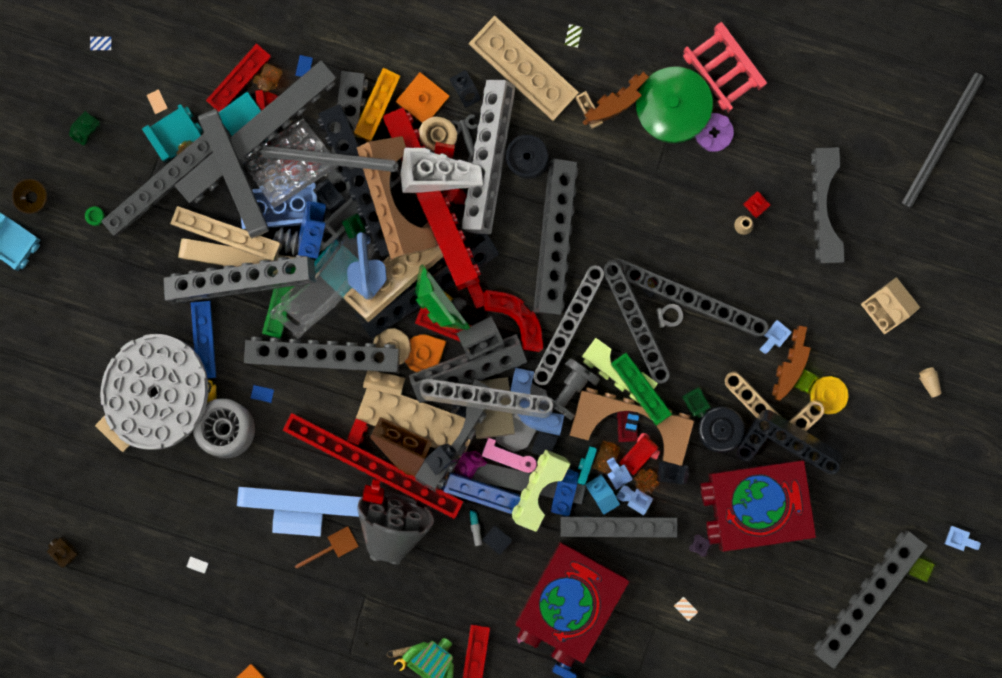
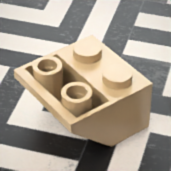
[861,277,920,334]

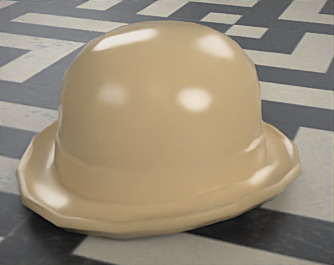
[419,117,457,151]

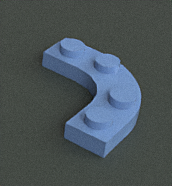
[511,368,564,436]

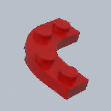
[483,290,543,352]

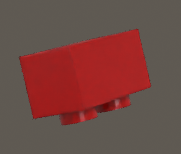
[467,282,484,309]
[347,419,369,445]

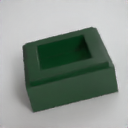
[342,213,366,239]

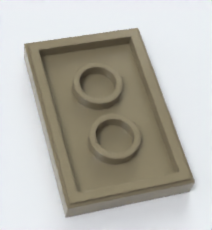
[470,377,515,439]

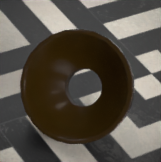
[12,179,48,214]

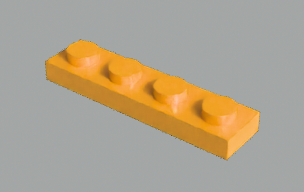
[353,68,400,142]

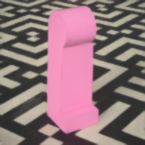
[482,438,536,473]

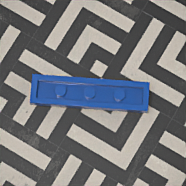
[191,301,217,378]
[443,472,521,514]

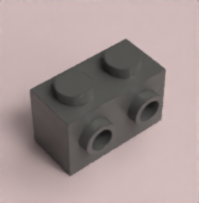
[457,317,504,360]

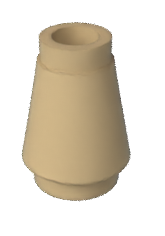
[734,216,754,235]
[919,367,942,397]

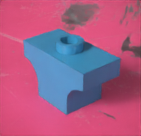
[585,475,620,514]

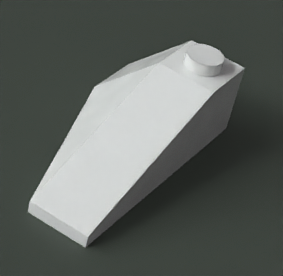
[401,148,483,193]

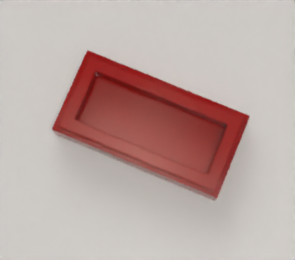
[619,434,659,475]

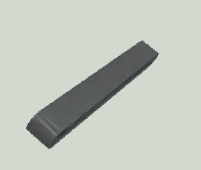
[608,259,768,337]

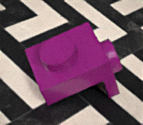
[454,451,487,479]

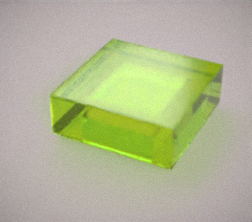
[908,558,934,582]

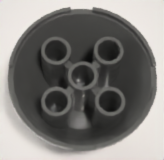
[357,492,434,565]

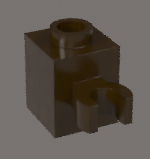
[47,537,80,568]

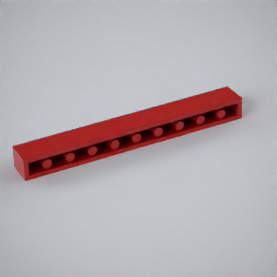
[382,107,481,291]
[283,413,464,519]

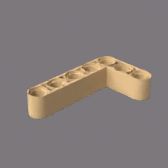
[725,371,824,433]

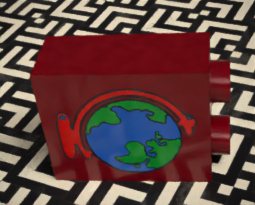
[700,460,816,552]
[515,542,629,667]

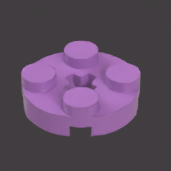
[695,113,734,152]

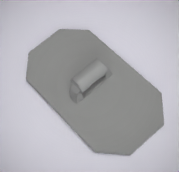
[496,384,549,452]

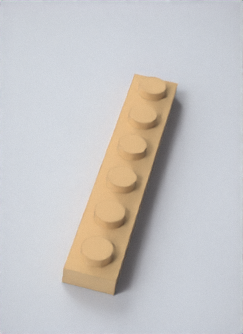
[170,206,282,261]

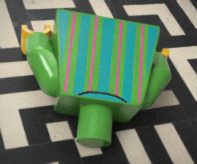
[394,638,454,678]

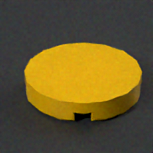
[810,376,849,414]

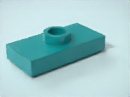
[577,446,597,485]

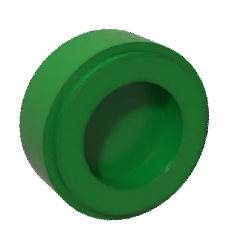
[85,207,105,226]

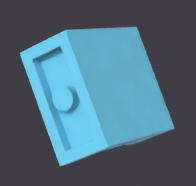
[0,213,40,271]

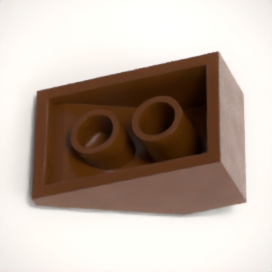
[370,417,432,477]

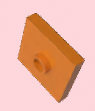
[396,72,450,123]

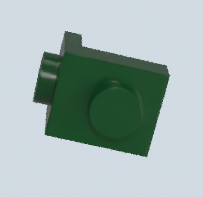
[69,111,100,146]
[682,387,711,418]

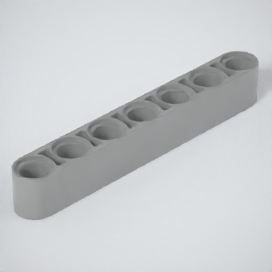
[533,265,604,386]
[420,379,553,418]

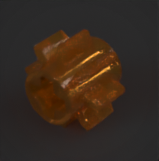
[634,469,659,493]

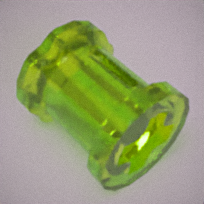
[794,369,818,394]

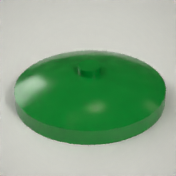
[636,67,713,143]

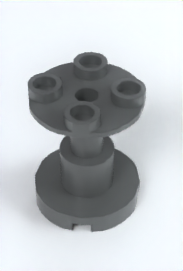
[543,358,600,420]

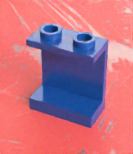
[298,201,326,259]

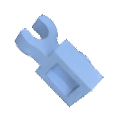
[759,320,792,354]
[607,458,633,490]
[616,485,653,515]
[944,526,981,551]

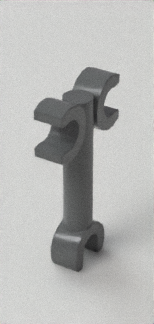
[450,114,478,164]

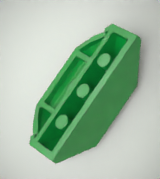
[415,264,470,330]

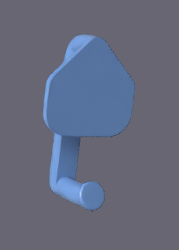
[347,232,387,300]

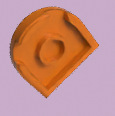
[405,335,446,372]

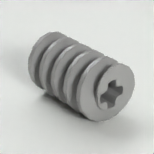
[273,227,310,258]

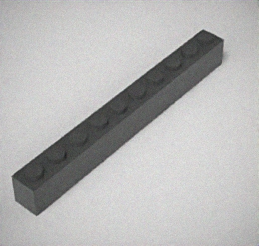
[174,61,337,204]

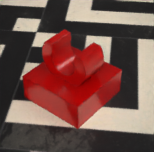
[743,191,770,218]
[363,479,384,504]

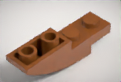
[582,72,649,125]
[772,326,811,401]

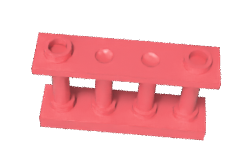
[683,22,767,113]

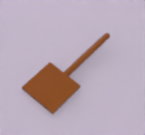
[295,526,359,568]

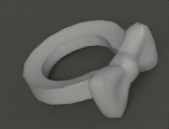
[656,304,683,328]

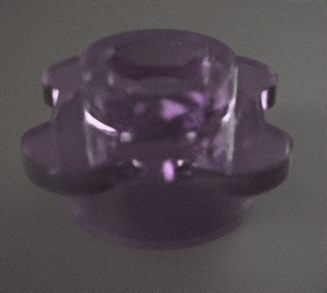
[689,534,712,557]

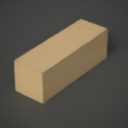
[575,91,603,129]

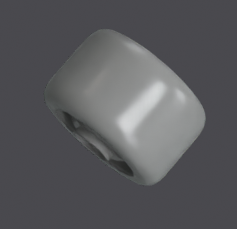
[193,399,255,458]

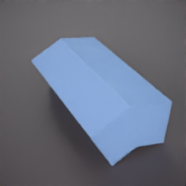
[272,510,323,536]

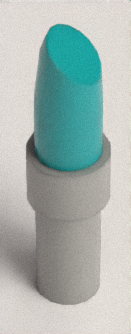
[470,509,483,546]

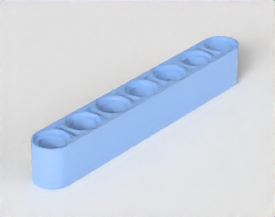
[237,487,362,517]

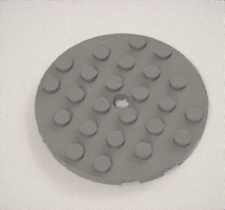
[100,334,208,450]

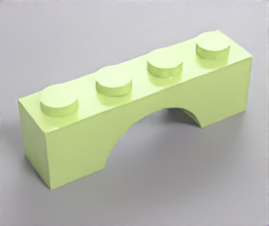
[582,338,658,403]
[512,450,570,532]

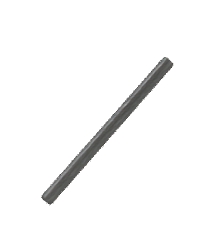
[902,73,984,208]
[260,146,398,172]

